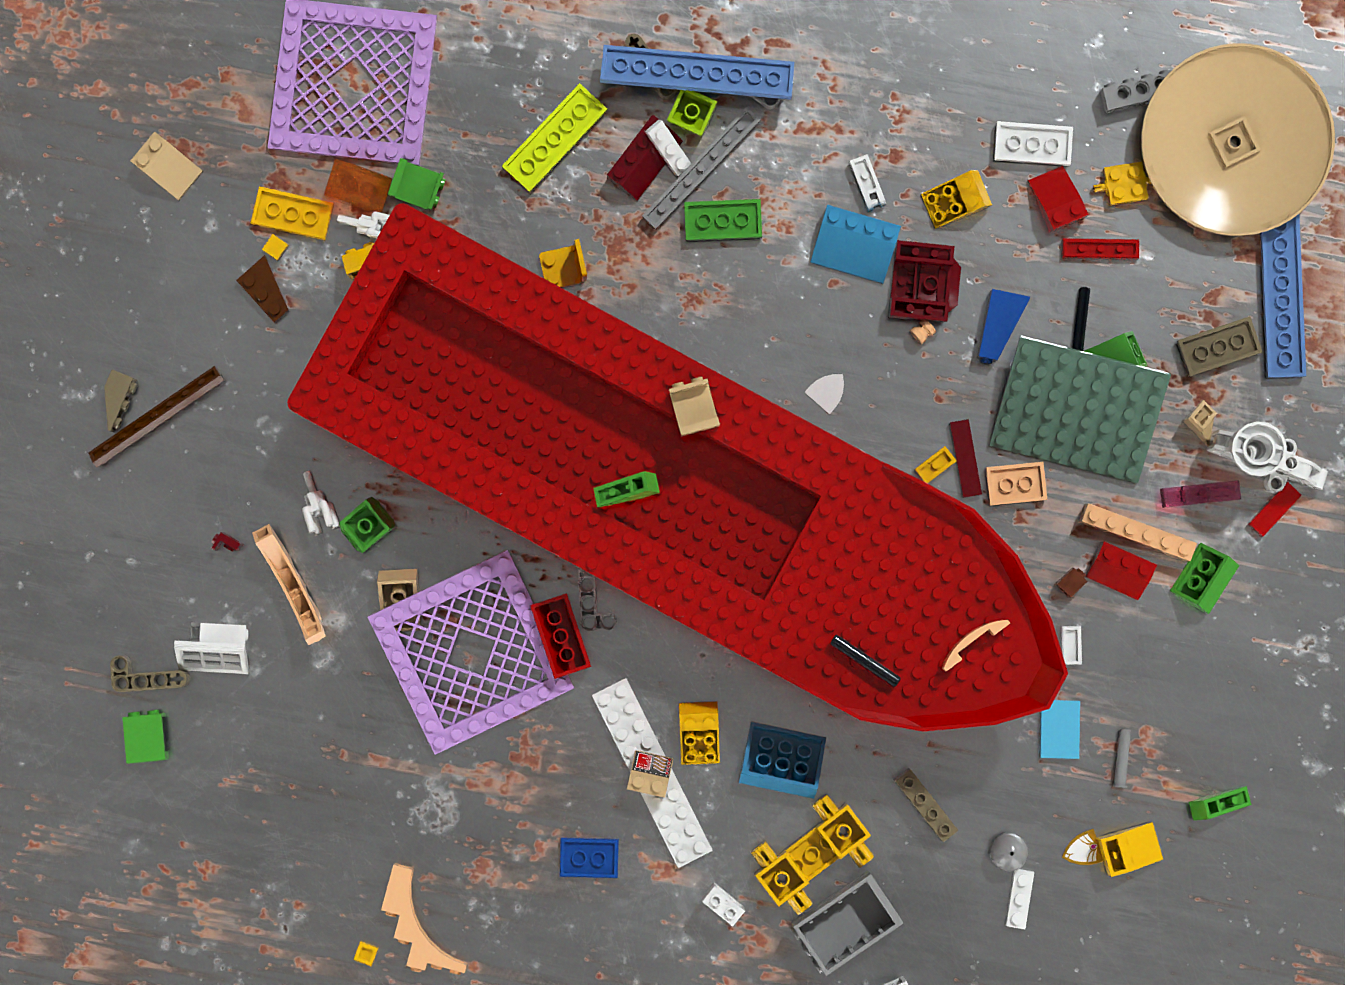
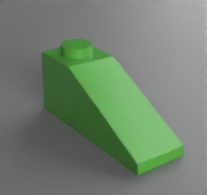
[593,471,660,507]
[1189,786,1252,821]

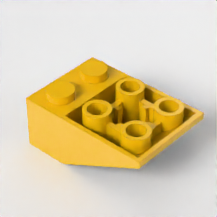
[921,170,992,229]
[679,702,720,765]
[1097,822,1163,877]

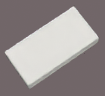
[1061,626,1082,665]

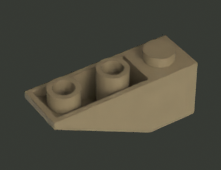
[104,370,137,433]

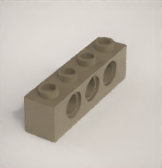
[894,768,959,842]

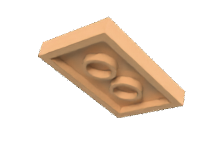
[985,462,1048,506]

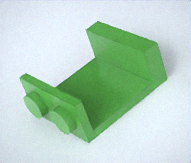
[387,158,446,211]
[122,710,169,764]

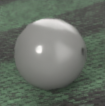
[990,833,1028,871]

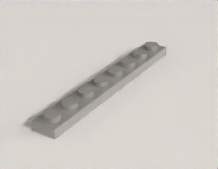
[642,107,761,230]

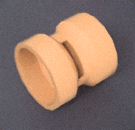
[909,320,936,345]

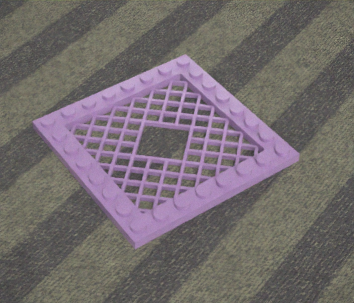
[268,0,437,166]
[368,549,574,755]

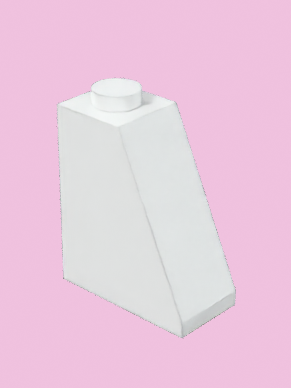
[190,622,248,645]

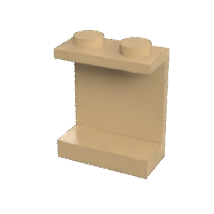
[669,377,720,437]

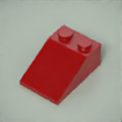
[1028,166,1089,233]

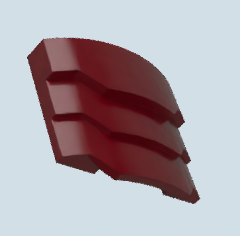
[889,240,961,322]

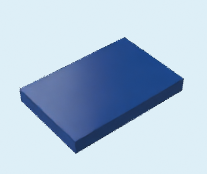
[560,837,619,878]

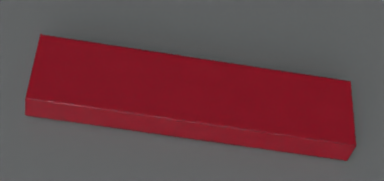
[949,419,982,498]

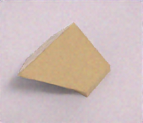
[1182,400,1217,446]

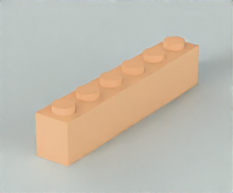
[1078,503,1197,562]

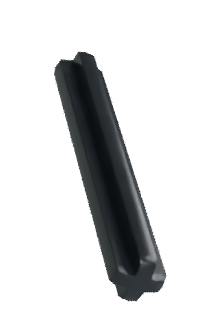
[1072,287,1090,351]
[830,635,901,687]

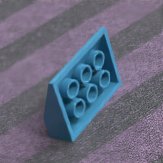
[810,205,901,284]
[739,722,826,799]

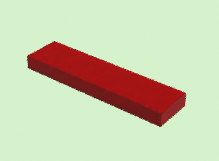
[1062,238,1139,259]

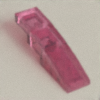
[1160,480,1241,508]

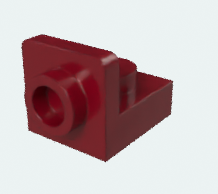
[211,532,244,552]

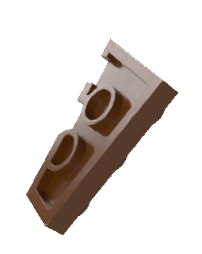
[236,255,289,323]

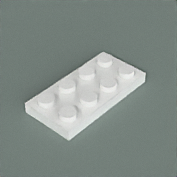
[994,121,1073,166]

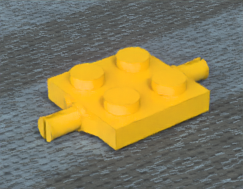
[1093,161,1151,206]

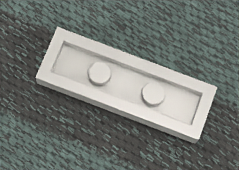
[645,120,691,176]
[1005,869,1034,929]

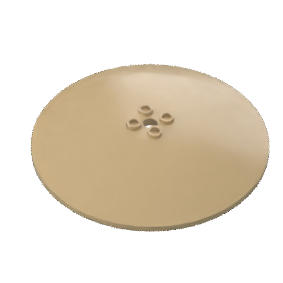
[1141,43,1335,236]

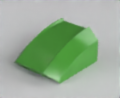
[339,497,396,553]

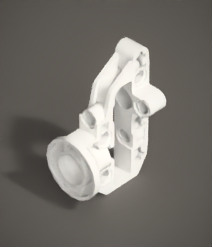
[1206,421,1328,493]

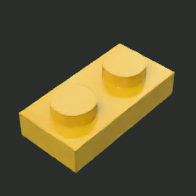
[914,446,957,484]

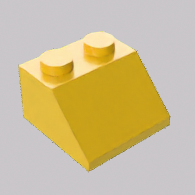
[342,242,374,280]

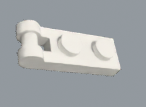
[849,154,886,211]

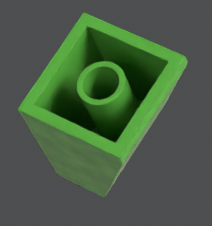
[1084,331,1148,367]

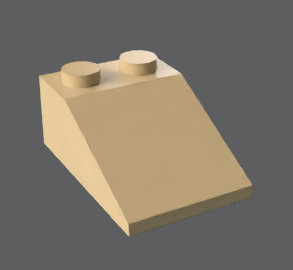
[131,132,203,200]
[377,569,421,631]

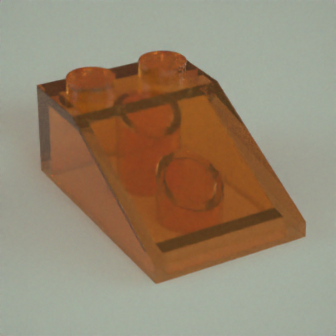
[324,159,392,213]

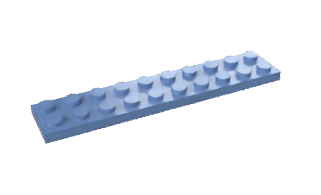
[600,45,794,100]
[1260,214,1306,378]

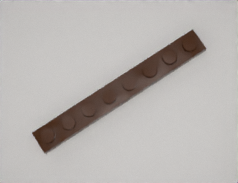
[88,366,224,467]

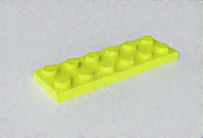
[502,83,608,193]

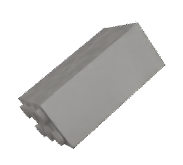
[791,871,903,976]

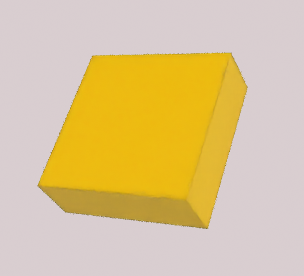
[262,234,289,261]
[353,941,379,966]

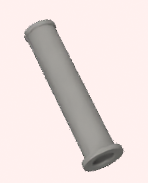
[1112,729,1132,788]

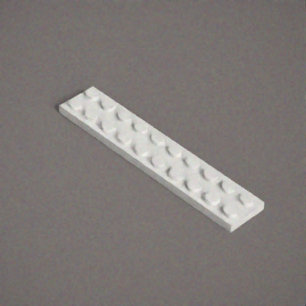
[592,678,713,868]

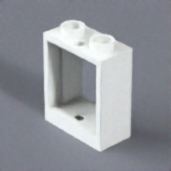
[702,882,745,926]

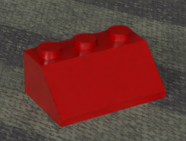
[1086,541,1157,600]

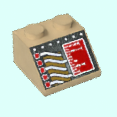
[627,750,673,798]

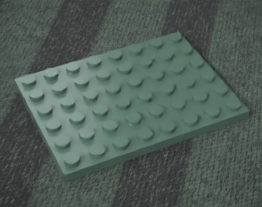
[989,335,1171,483]

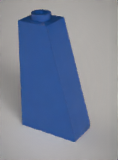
[977,289,1030,364]

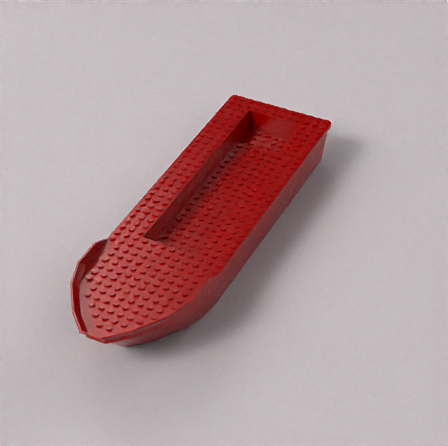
[287,203,1068,732]

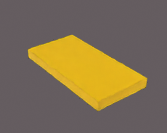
[251,186,334,241]

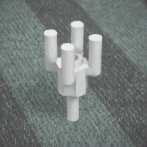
[337,211,390,243]
[302,471,340,535]

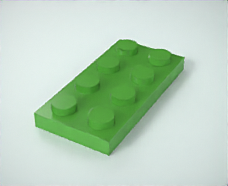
[684,199,762,241]

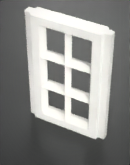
[174,640,249,674]

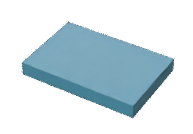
[1040,700,1080,759]

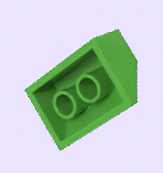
[1170,543,1239,614]

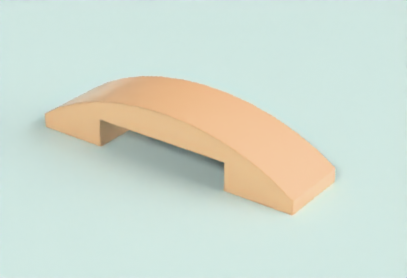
[942,620,1010,671]

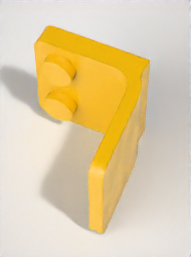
[539,239,587,288]

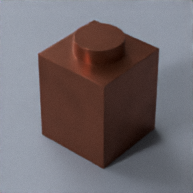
[1055,568,1088,598]

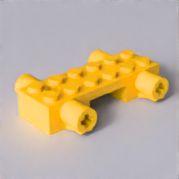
[751,794,874,915]

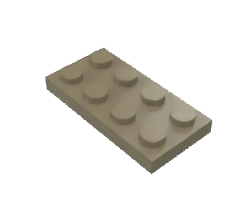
[1177,316,1263,377]

